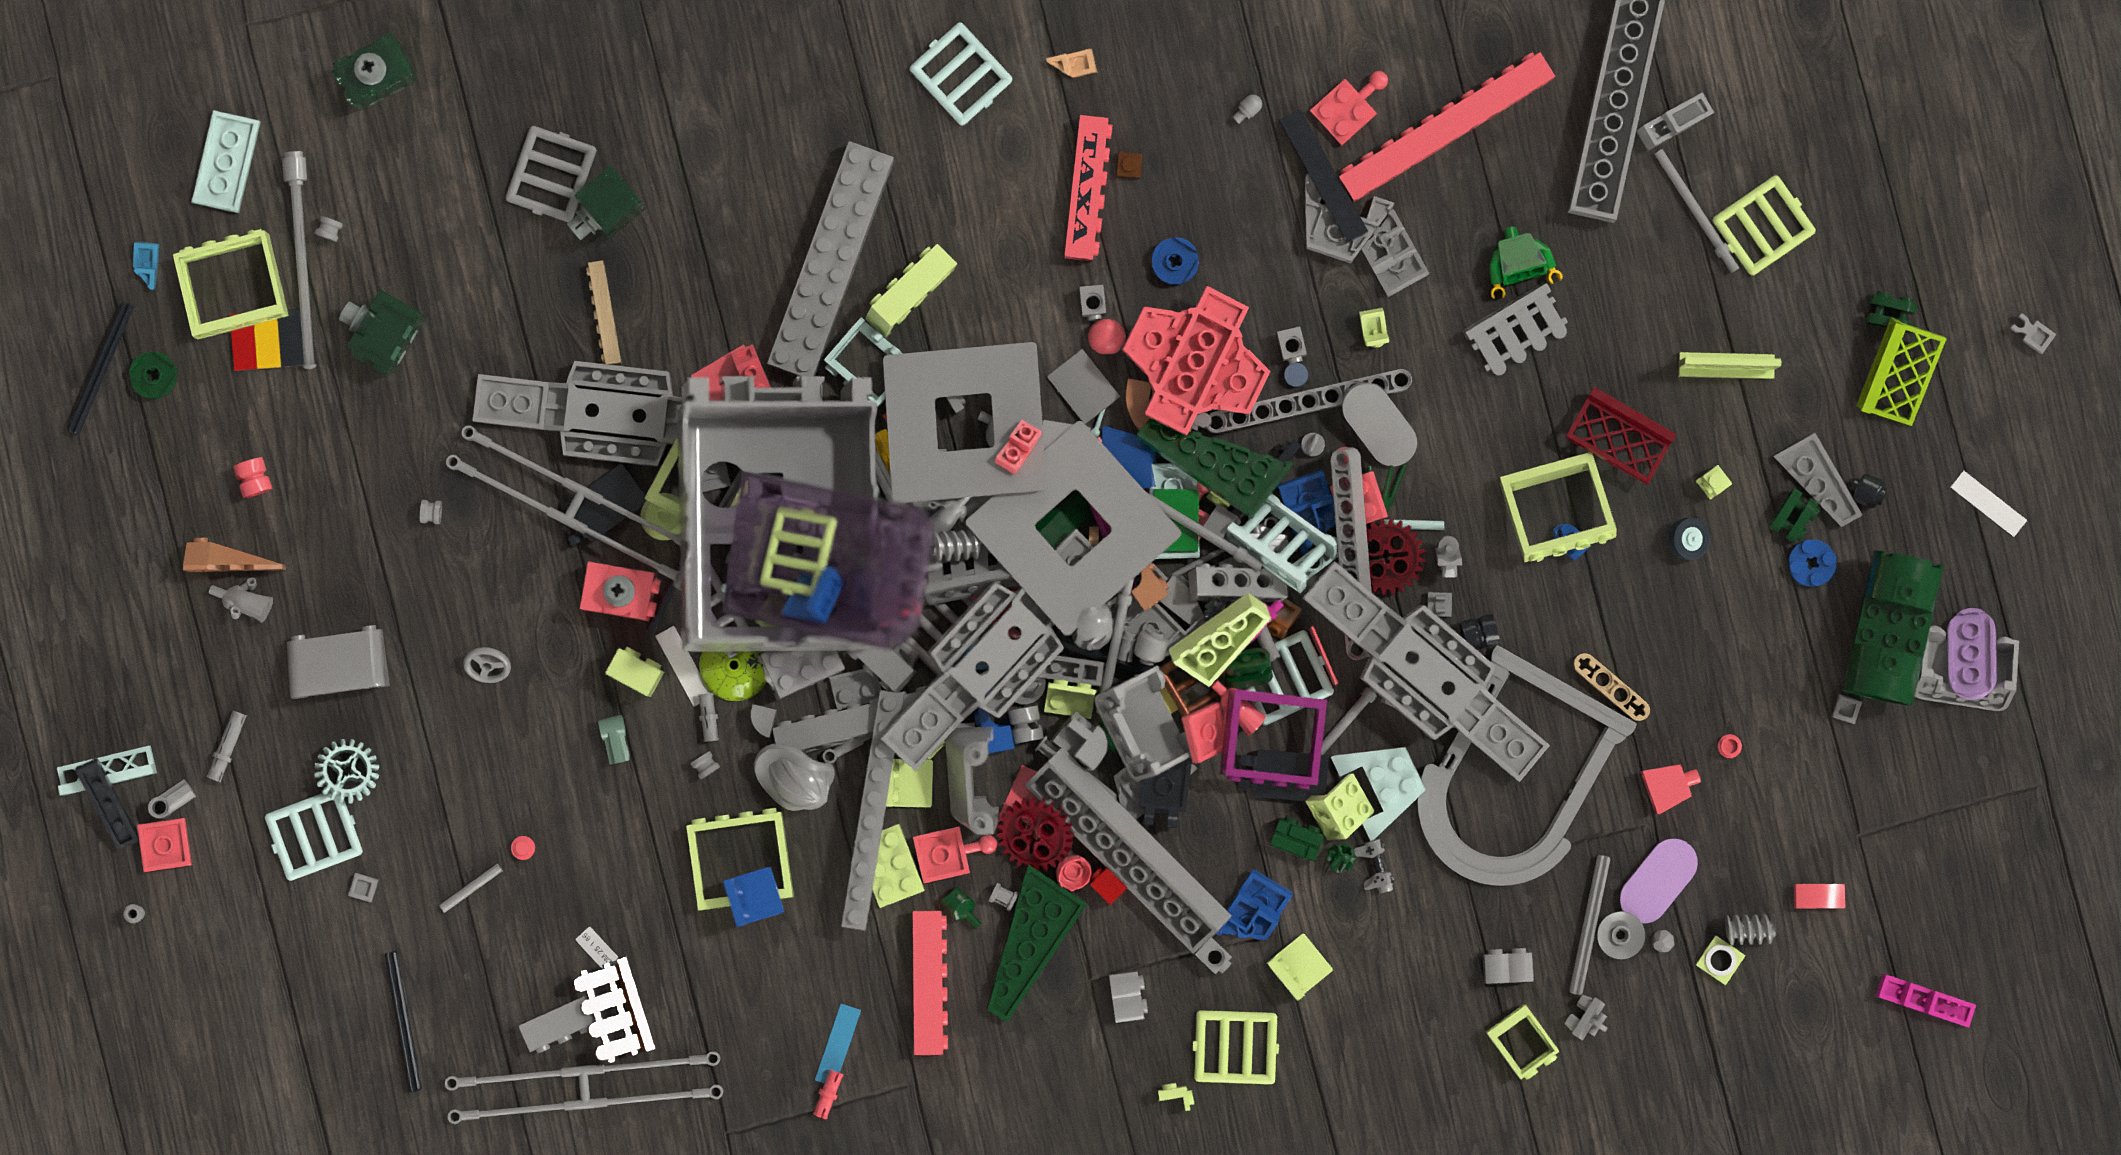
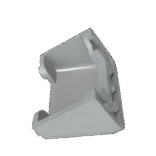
[287,625,390,699]
[1915,626,2019,711]
[1095,666,1191,781]
[946,726,1000,835]

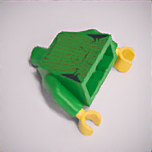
[1489,227,1562,299]

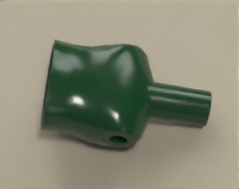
[940,886,982,930]

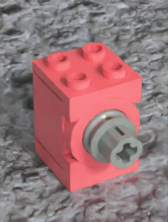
[580,562,661,622]

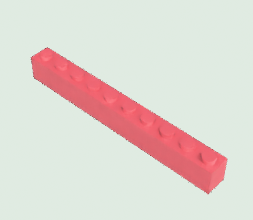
[1339,52,1555,203]

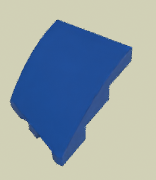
[1102,426,1157,489]
[1277,470,1336,555]
[1215,869,1293,940]

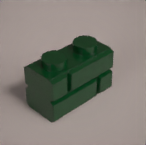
[1269,816,1325,862]

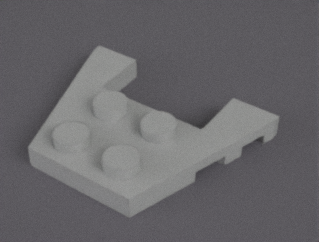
[1305,174,1394,263]
[1122,564,1205,663]

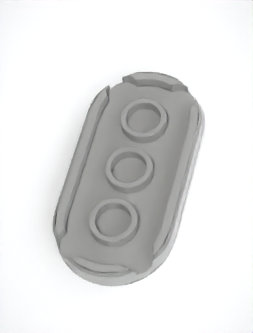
[1342,382,1417,466]

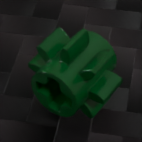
[1326,844,1357,873]

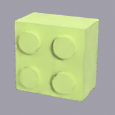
[606,647,664,697]

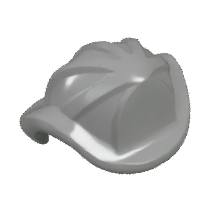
[754,744,835,811]

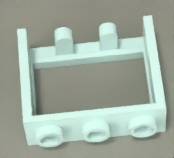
[824,317,902,408]

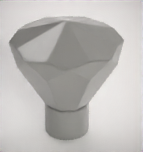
[1652,930,1674,952]

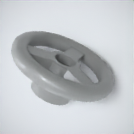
[463,647,511,683]

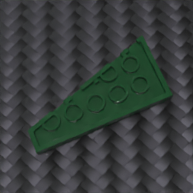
[1136,418,1294,519]
[987,864,1087,1022]

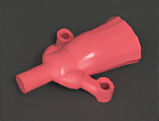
[1211,680,1266,736]

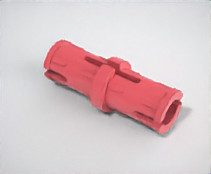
[813,1069,844,1119]

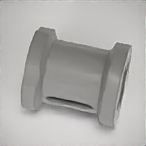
[989,883,1019,912]

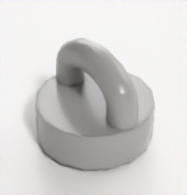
[1301,433,1325,457]

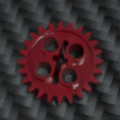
[1351,518,1427,595]
[997,796,1074,871]

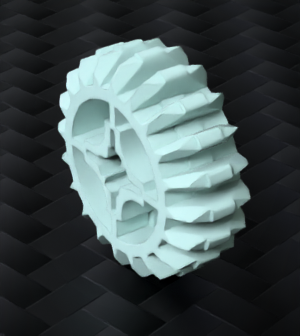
[314,739,379,803]

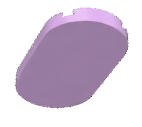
[1947,608,1997,700]
[1620,839,1698,923]

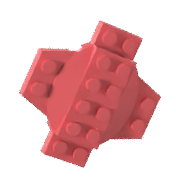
[1122,286,1270,435]

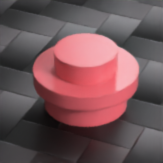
[1718,734,1742,758]
[511,836,535,860]

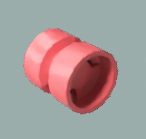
[233,457,273,498]

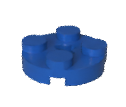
[1152,237,1199,285]
[1788,540,1836,587]

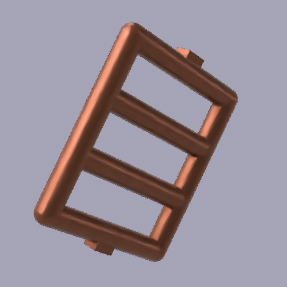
[1159,660,1249,717]

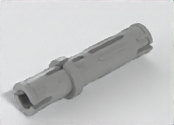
[206,710,247,782]

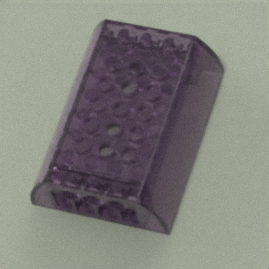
[722,471,934,650]

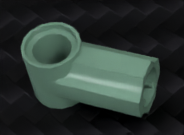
[598,715,630,765]

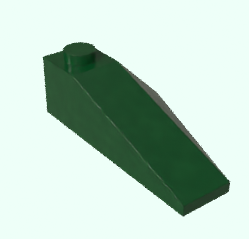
[1035,490,1093,550]

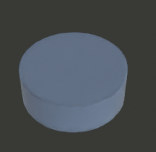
[1284,363,1308,387]

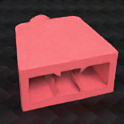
[1640,765,1701,814]

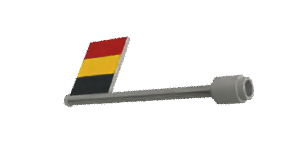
[230,151,317,371]

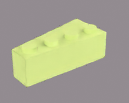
[1169,593,1271,687]

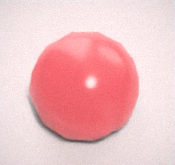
[1087,319,1126,354]
[1056,855,1092,891]

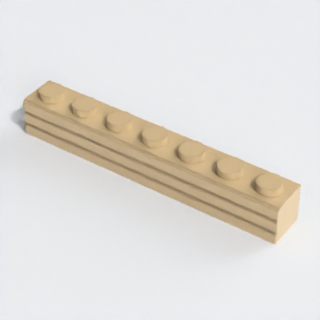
[586,260,622,365]

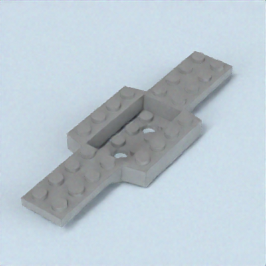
[473,361,682,467]
[880,529,1094,771]
[1303,562,1550,782]

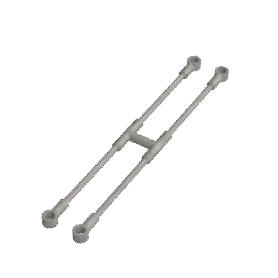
[446,426,681,586]
[445,1051,724,1124]

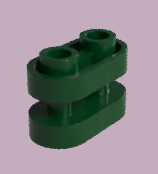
[1865,291,1918,333]
[1769,488,1820,543]
[1224,648,1273,689]

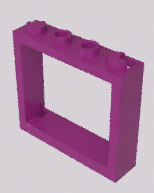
[1220,689,1327,789]

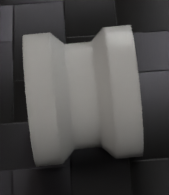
[314,216,343,242]
[420,500,442,524]
[691,751,720,780]

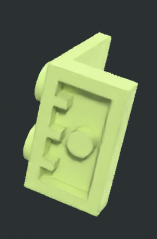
[1044,679,1096,719]
[886,759,933,807]
[1305,774,1374,840]
[1267,934,1333,1001]

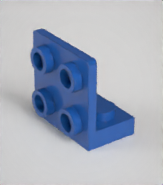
[783,566,844,624]
[723,867,784,927]

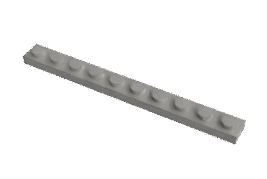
[842,690,904,930]

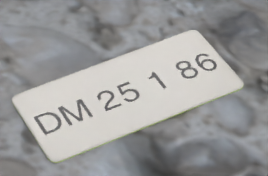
[576,927,618,969]

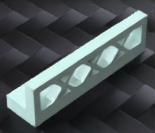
[57,746,157,795]

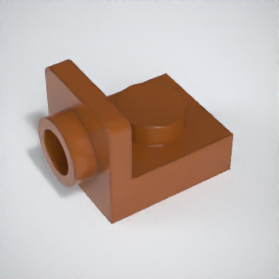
[1267,599,1302,639]

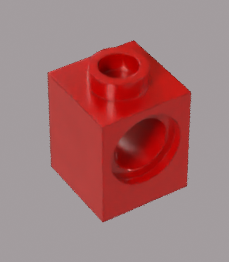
[1090,868,1127,905]

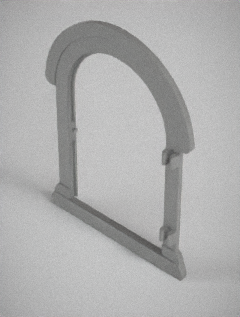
[1417,645,1636,886]

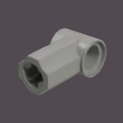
[148,779,196,819]

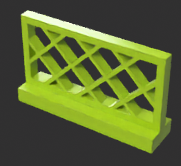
[1857,318,1947,426]

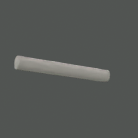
[439,863,503,913]

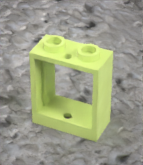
[1486,1004,1559,1080]

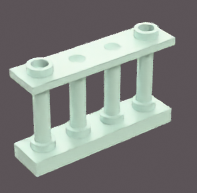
[1226,494,1337,593]

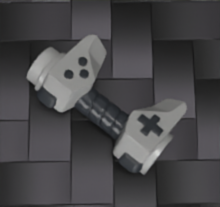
[1354,839,1395,894]

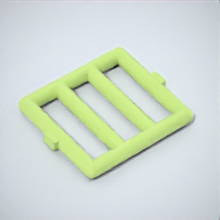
[1713,175,1815,275]
[760,506,837,596]
[1193,1010,1279,1084]

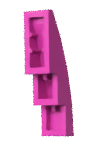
[1875,973,1976,1028]

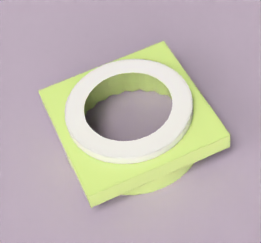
[1696,935,1745,985]

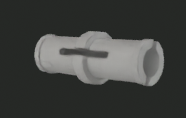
[698,693,719,742]

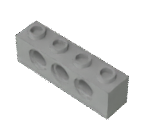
[1188,564,1288,603]

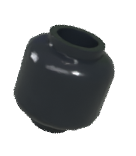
[1850,474,1888,509]

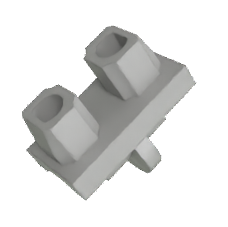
[1435,536,1462,577]
[1565,995,1607,1041]

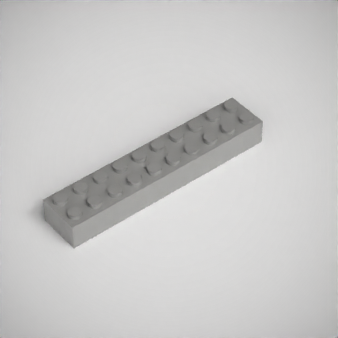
[1567,0,1665,223]
[767,141,894,377]
[1025,747,1231,954]

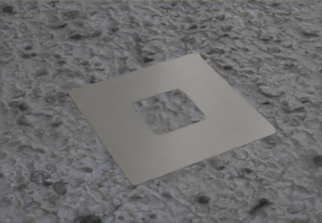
[883,342,1047,503]
[966,421,1181,635]

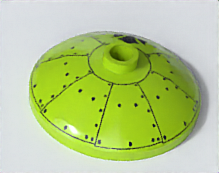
[699,651,767,701]

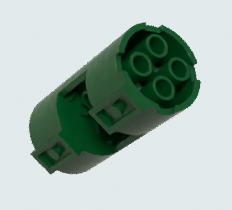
[1842,550,1944,706]

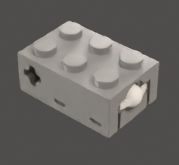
[757,651,845,700]

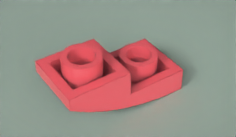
[995,420,1042,474]
[1794,884,1845,909]

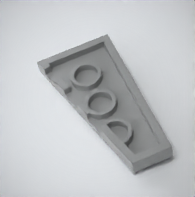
[1774,433,1862,527]

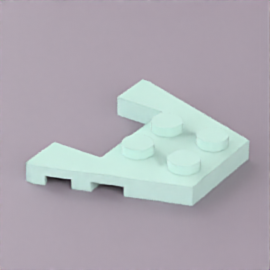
[1331,747,1426,841]

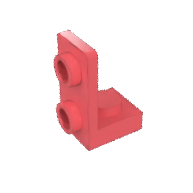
[731,344,771,388]

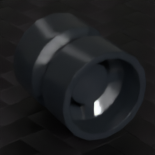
[1459,613,1500,649]

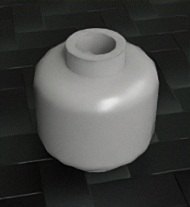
[1134,628,1168,665]

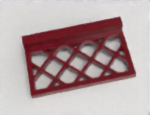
[1565,387,1677,485]

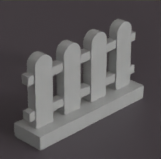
[1462,282,1568,375]
[922,541,1021,605]

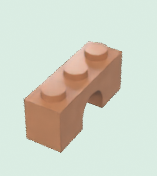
[1131,562,1170,611]

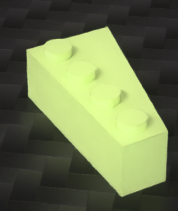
[865,244,957,338]

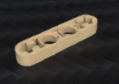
[1573,653,1650,721]

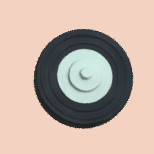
[1668,518,1710,560]

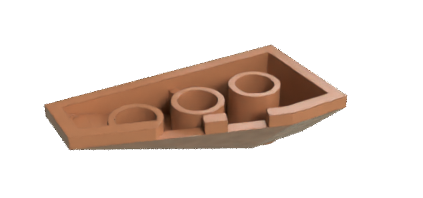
[183,538,286,572]

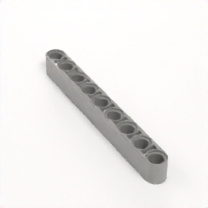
[1206,369,1412,434]
[1331,447,1371,660]

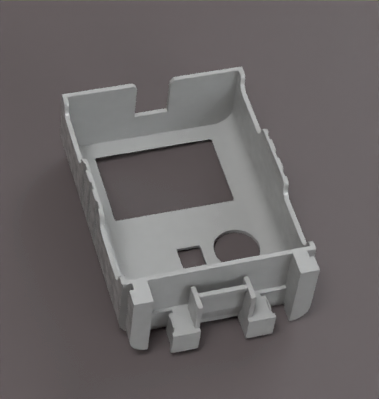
[677,376,882,652]

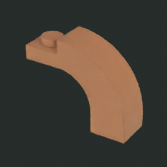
[1126,379,1192,432]

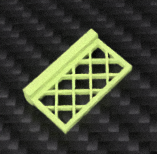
[1678,352,1781,379]

